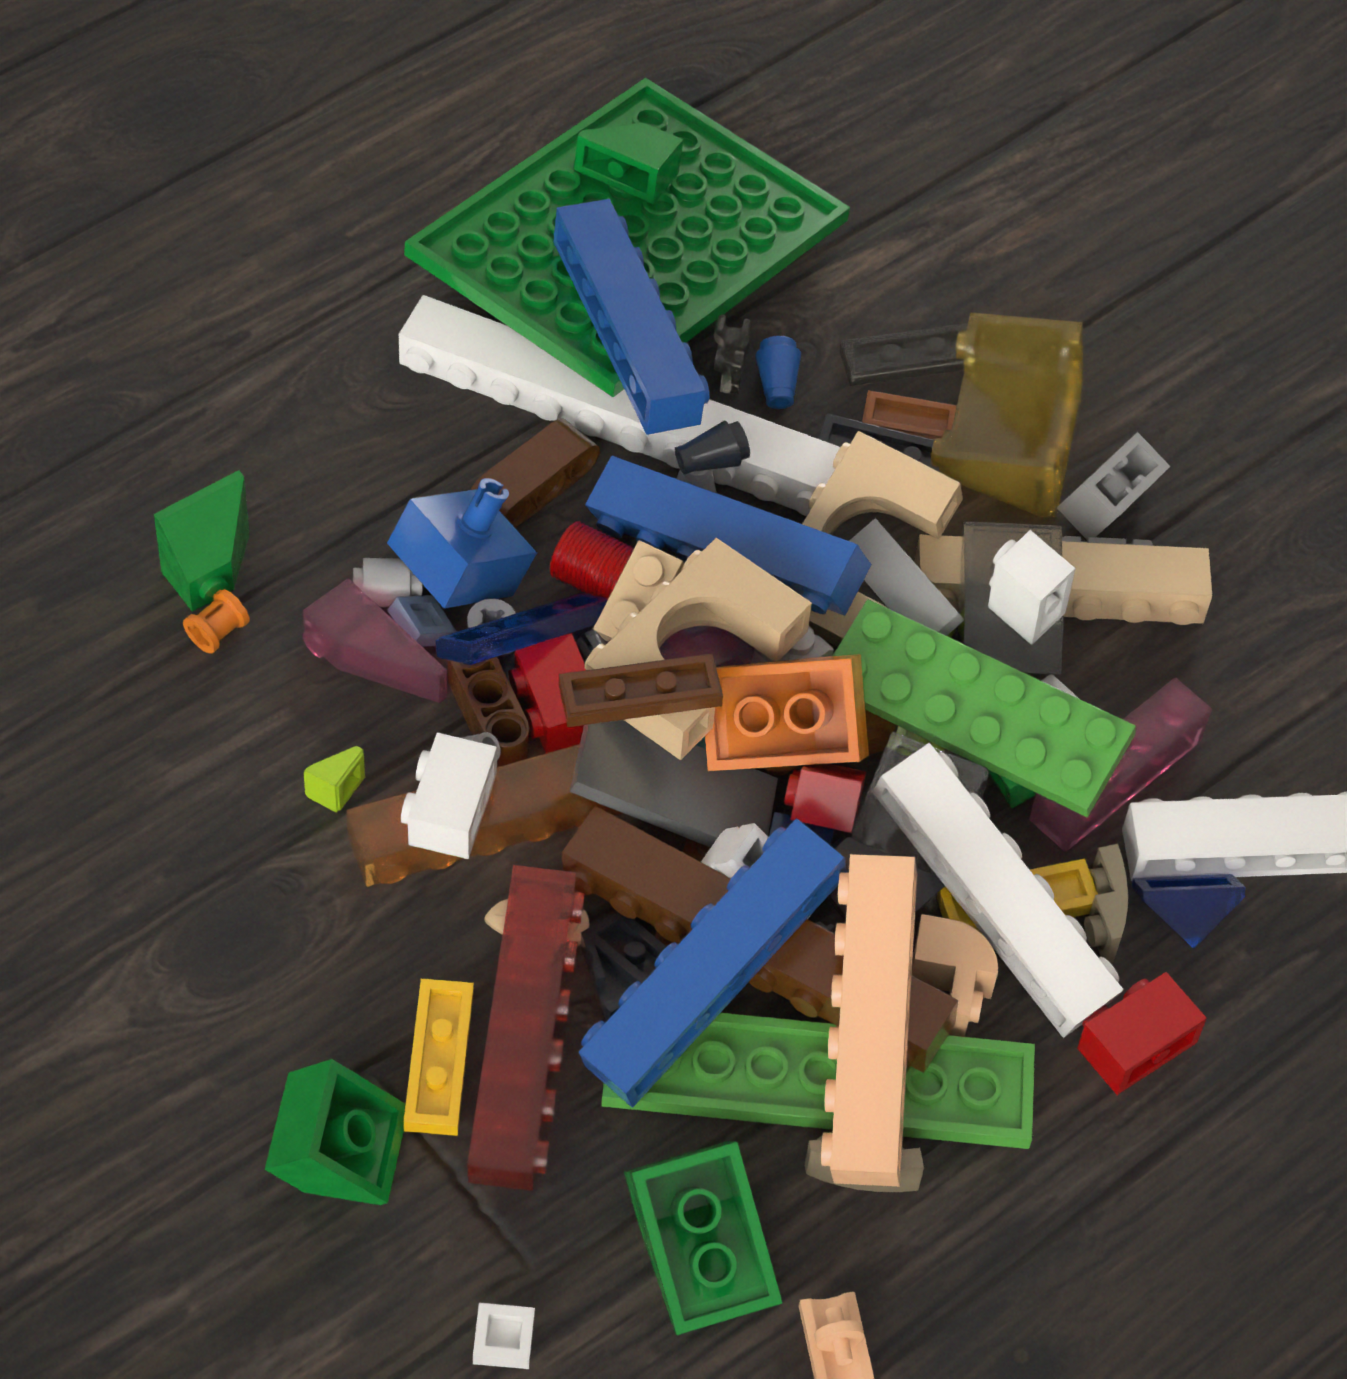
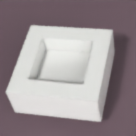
[473,1303,535,1369]

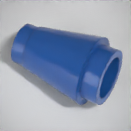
[755,336,801,409]

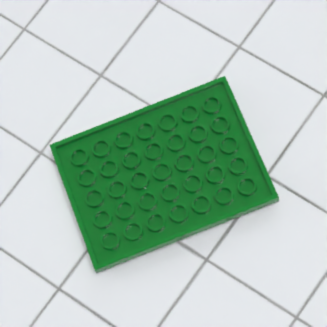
[404,78,850,397]

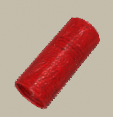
[550,521,690,633]

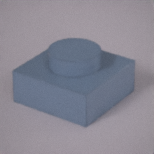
[388,595,456,647]

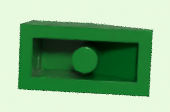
[574,123,683,204]

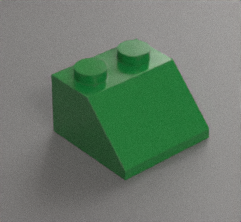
[265,1059,406,1205]

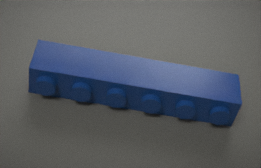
[553,199,709,435]
[585,456,872,616]
[579,818,847,1108]

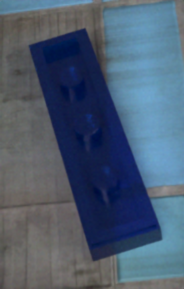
[435,593,608,665]

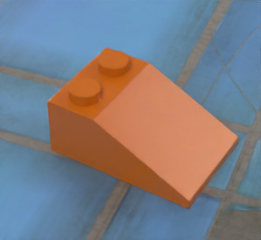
[705,654,869,771]

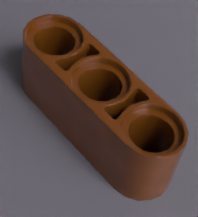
[471,418,600,529]
[447,631,529,774]

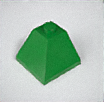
[154,470,250,612]

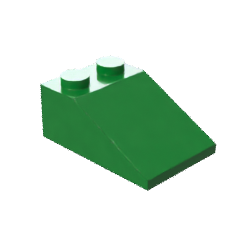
[624,1141,783,1335]

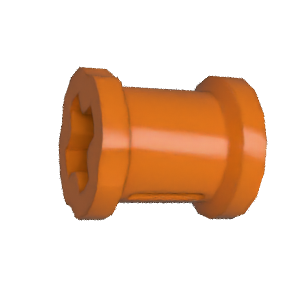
[183,589,250,654]

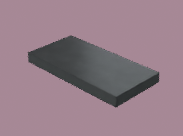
[569,720,778,848]

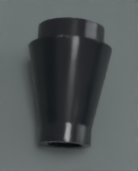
[675,420,750,475]

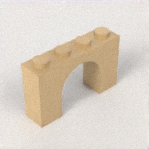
[803,431,963,647]
[585,538,812,760]

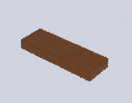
[558,653,723,727]

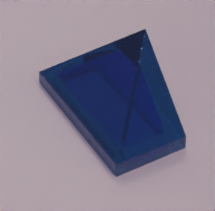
[1132,874,1245,948]

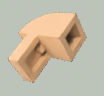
[912,914,998,1037]

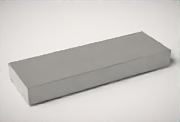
[849,518,964,636]

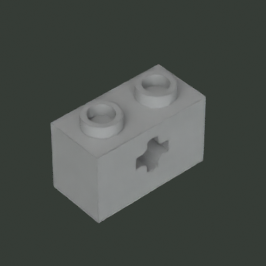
[1057,432,1170,540]

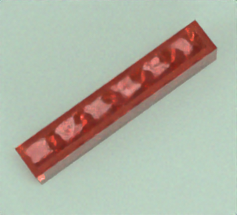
[467,865,585,1191]

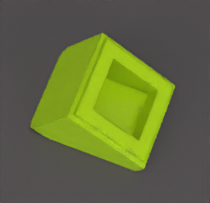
[304,746,365,813]

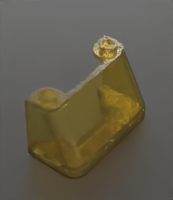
[931,312,1083,518]

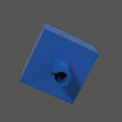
[387,478,537,608]

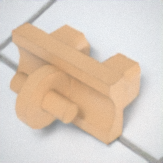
[799,1292,874,1379]

